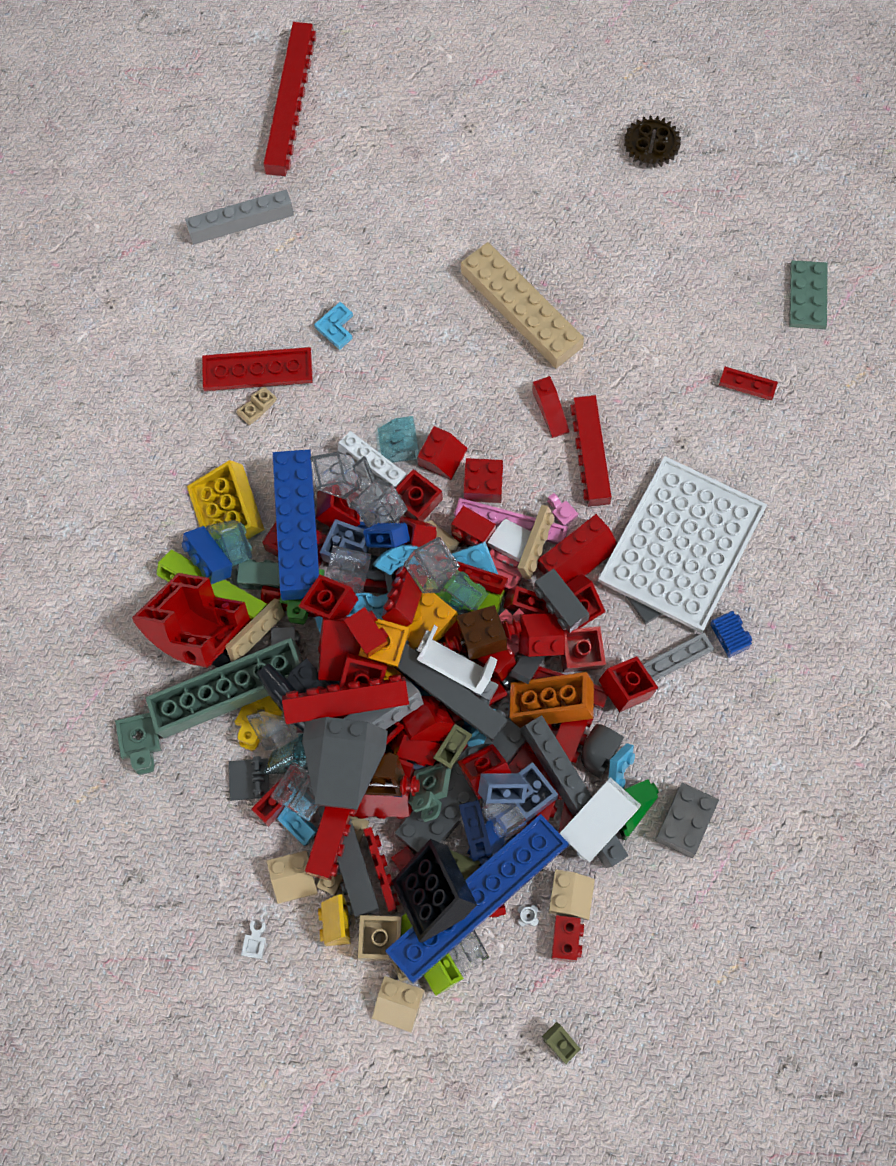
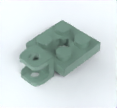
[115,713,162,775]
[409,763,451,822]

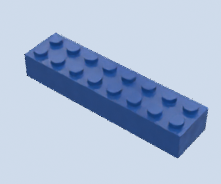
[272,449,319,600]

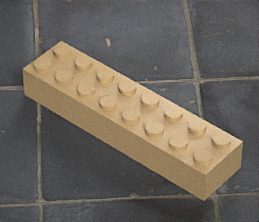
[461,242,584,369]

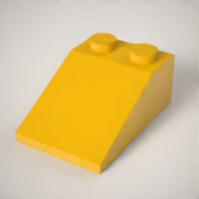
[318,894,351,946]

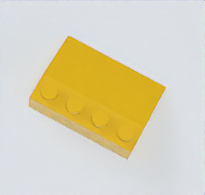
[187,460,265,548]

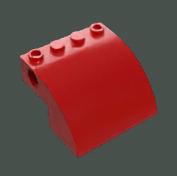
[132,573,251,668]

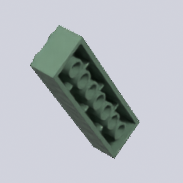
[145,638,303,739]

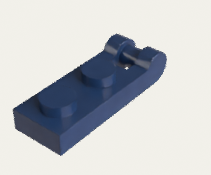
[459,800,493,862]

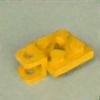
[235,696,284,751]

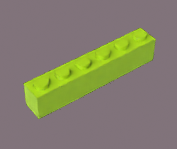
[157,549,267,620]

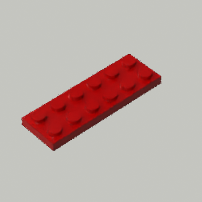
[202,347,313,391]

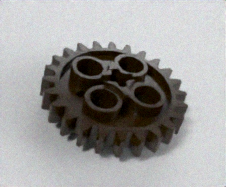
[624,115,681,168]

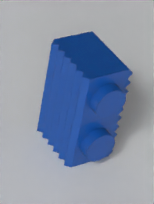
[363,523,410,548]
[710,610,752,658]

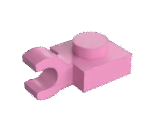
[547,493,578,526]

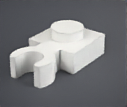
[241,921,267,960]

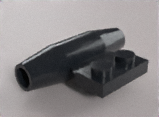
[256,658,329,733]

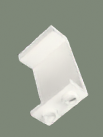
[417,625,497,695]
[559,777,641,862]

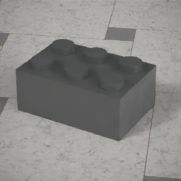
[655,782,719,858]

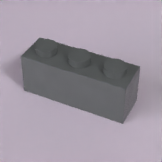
[534,569,589,633]

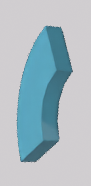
[373,545,426,575]
[353,593,387,621]

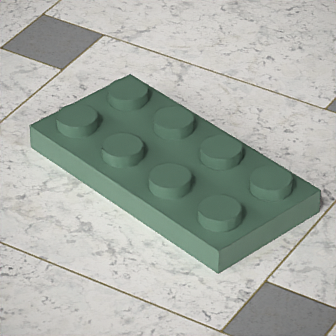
[789,260,828,330]

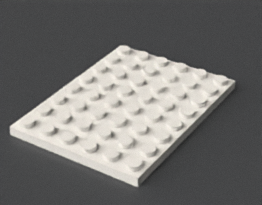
[598,456,767,633]

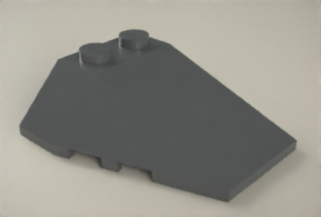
[302,717,388,810]

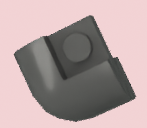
[581,724,624,779]

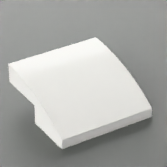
[487,519,531,562]

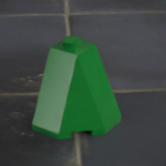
[619,779,659,840]

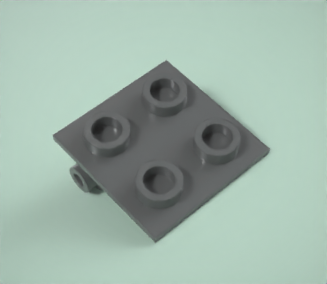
[229,756,270,801]

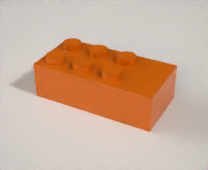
[509,672,594,728]

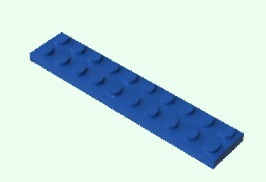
[385,814,569,984]

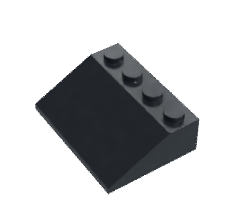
[392,839,477,943]

